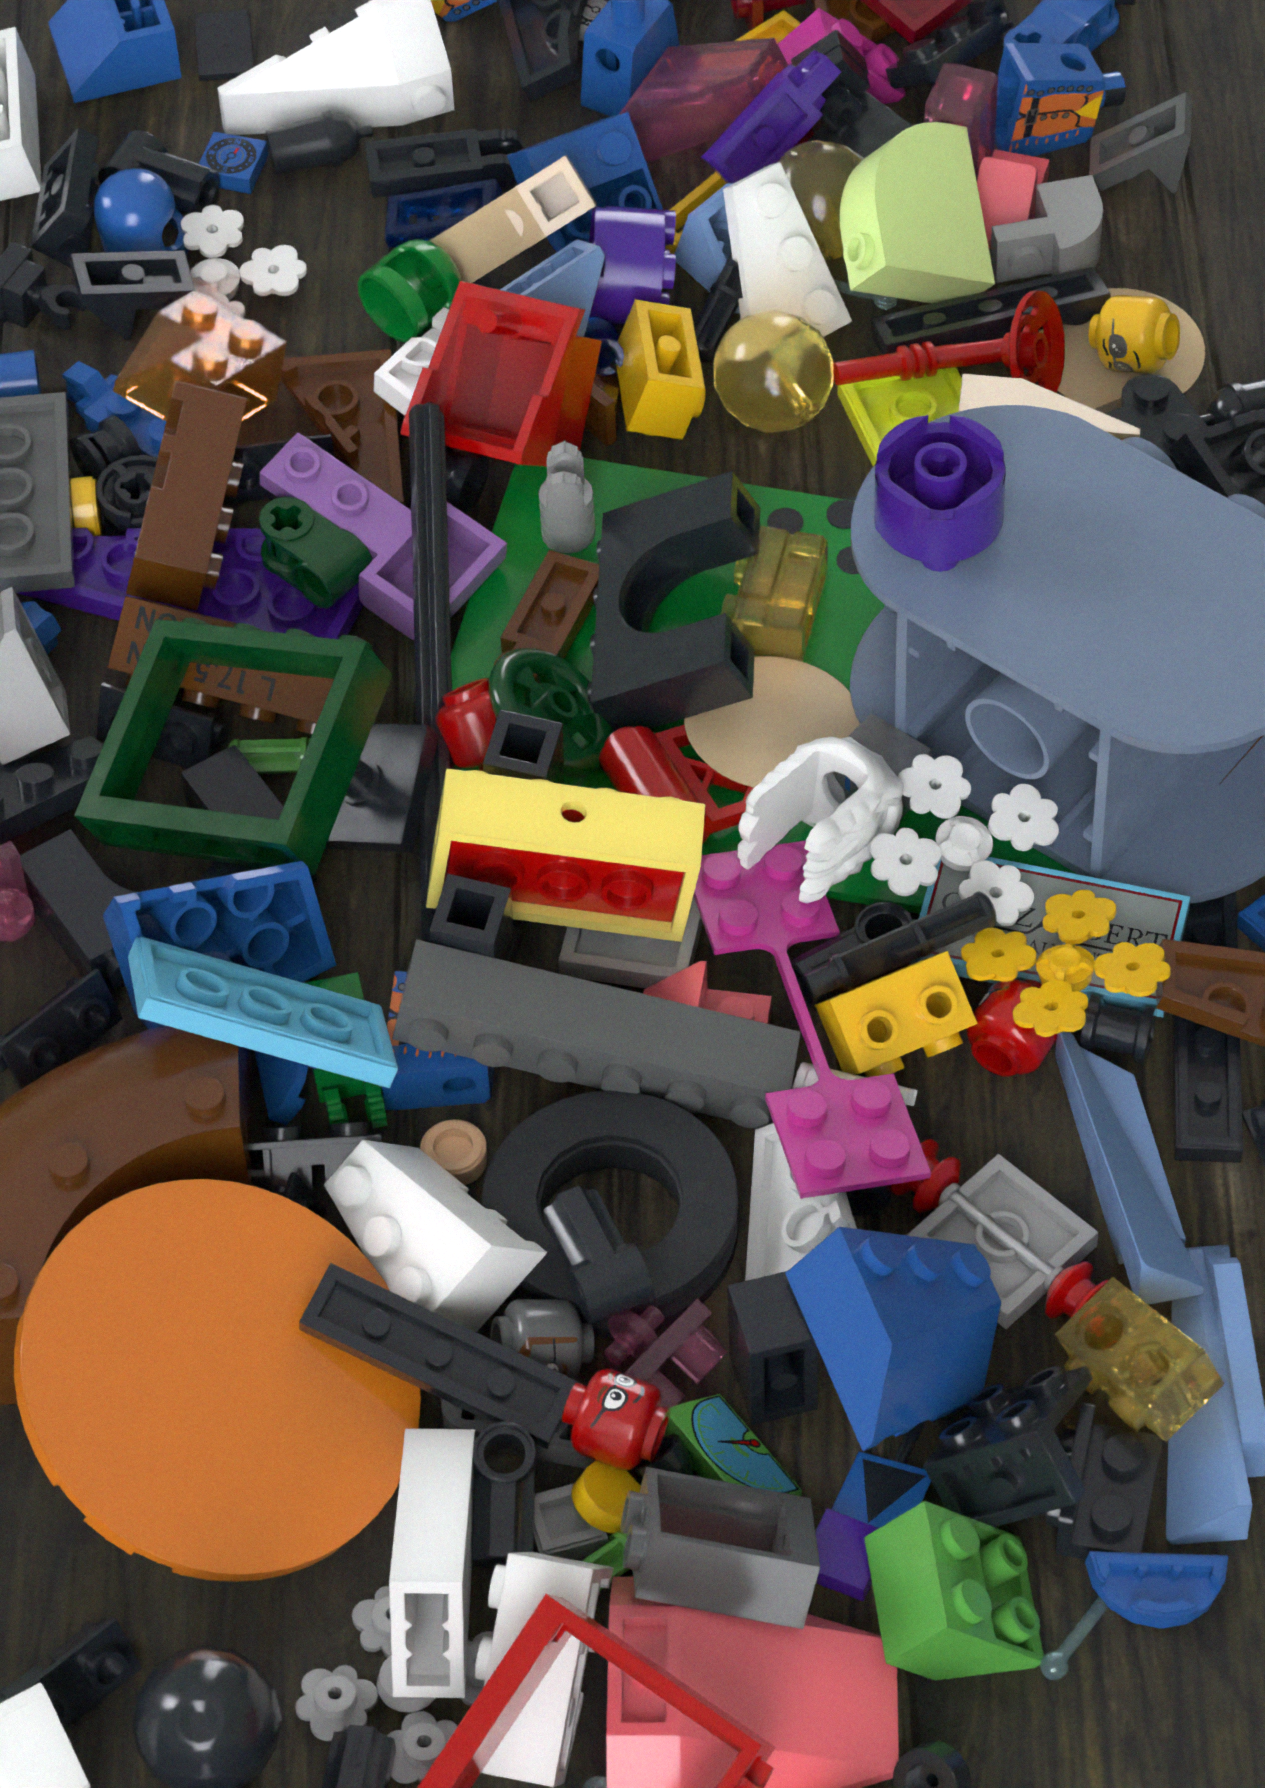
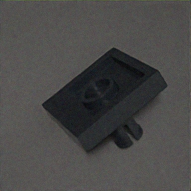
[325,724,439,853]

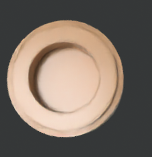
[420,1120,487,1185]

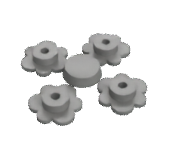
[295,1586,494,1784]

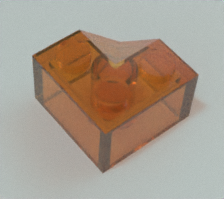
[113,290,287,421]

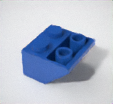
[48,0,182,103]
[507,112,663,252]

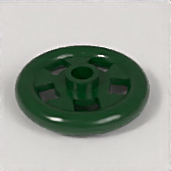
[489,648,614,777]

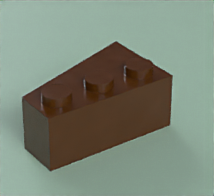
[126,381,247,611]

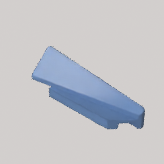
[1055,1032,1204,1306]
[1166,1245,1265,1545]

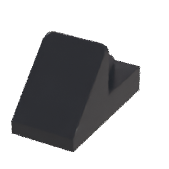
[70,250,196,340]

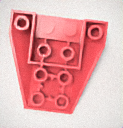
[606,1577,899,1788]

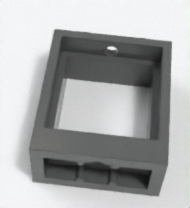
[621,1467,820,1629]

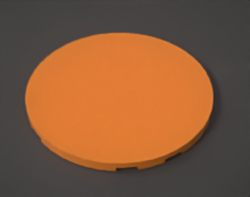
[14,1179,421,1582]

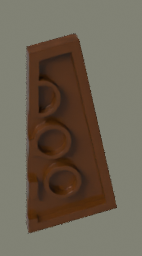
[1156,939,1265,1047]

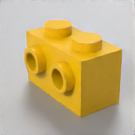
[614,299,705,440]
[815,951,978,1078]

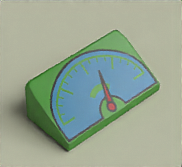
[665,1394,802,1496]

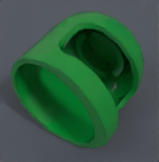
[357,239,461,343]

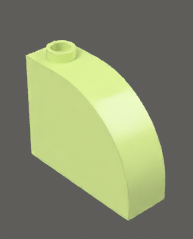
[840,122,995,304]

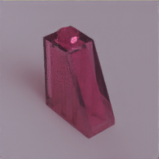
[620,38,789,162]

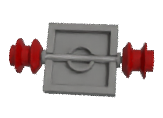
[891,1139,1117,1337]

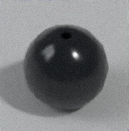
[131,1645,282,1788]

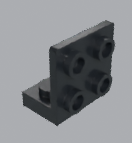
[923,1366,1094,1527]

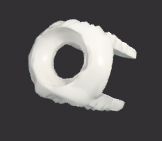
[737,737,904,904]

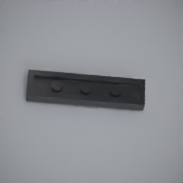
[870,267,1111,355]
[299,1263,579,1449]

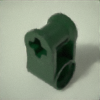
[259,497,372,609]

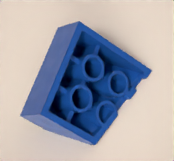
[103,861,336,1030]
[785,1227,1002,1451]

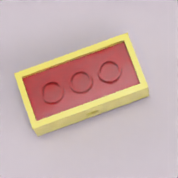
[426,768,705,942]

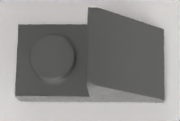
[1089,92,1192,194]

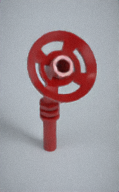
[832,291,1065,393]

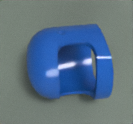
[93,168,189,255]

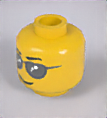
[1088,295,1180,374]

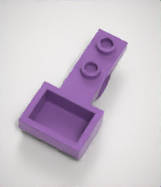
[259,432,507,640]

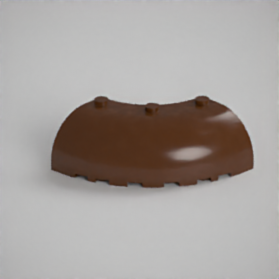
[0,1026,254,1405]

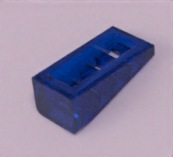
[384,179,503,247]

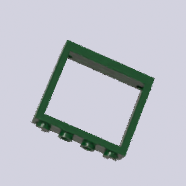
[74,617,393,875]

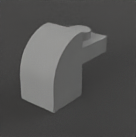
[991,175,1103,283]

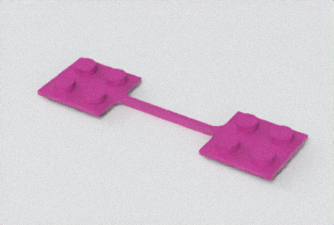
[693,841,931,1199]

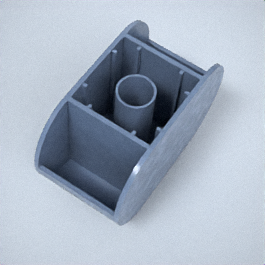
[850,405,1265,904]

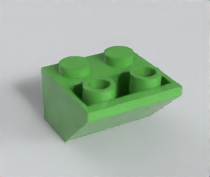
[864,1501,1045,1681]

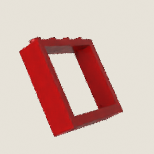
[417,1594,776,1788]

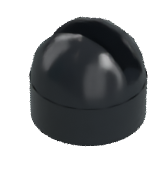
[633,1434,694,1481]

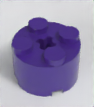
[588,206,676,324]
[874,415,1006,572]

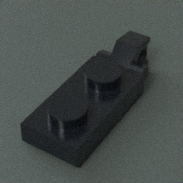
[885,0,1014,89]

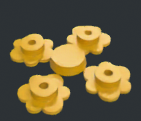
[961,889,1171,1037]

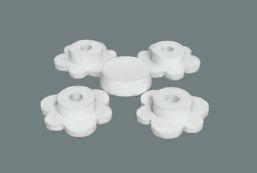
[181,205,307,348]
[870,754,1059,926]

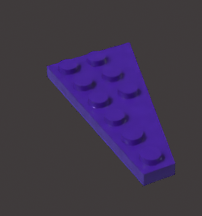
[18,528,363,639]

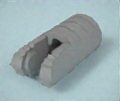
[538,440,595,554]

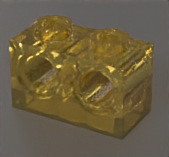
[1055,1277,1224,1442]

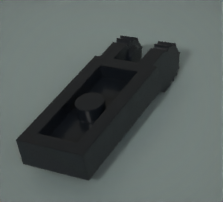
[364,128,524,198]

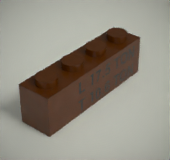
[108,596,334,734]

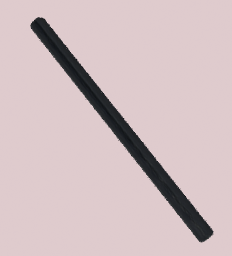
[409,402,454,943]

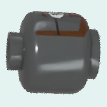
[490,1299,594,1380]

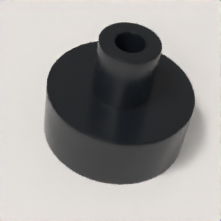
[893,1741,971,1788]

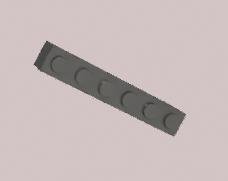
[392,939,801,1128]

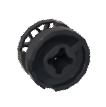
[96,455,158,536]

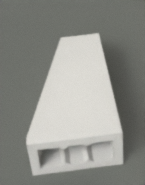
[389,1429,475,1698]

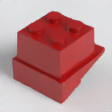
[400,281,602,466]

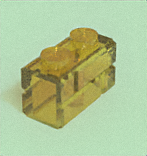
[721,526,828,662]

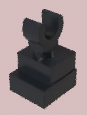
[791,29,870,132]
[0,241,86,330]

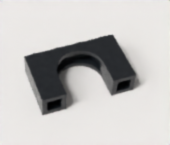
[587,471,761,731]
[430,709,565,963]
[15,745,317,991]

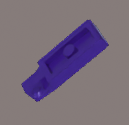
[702,50,841,184]

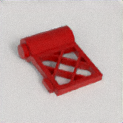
[599,724,753,844]

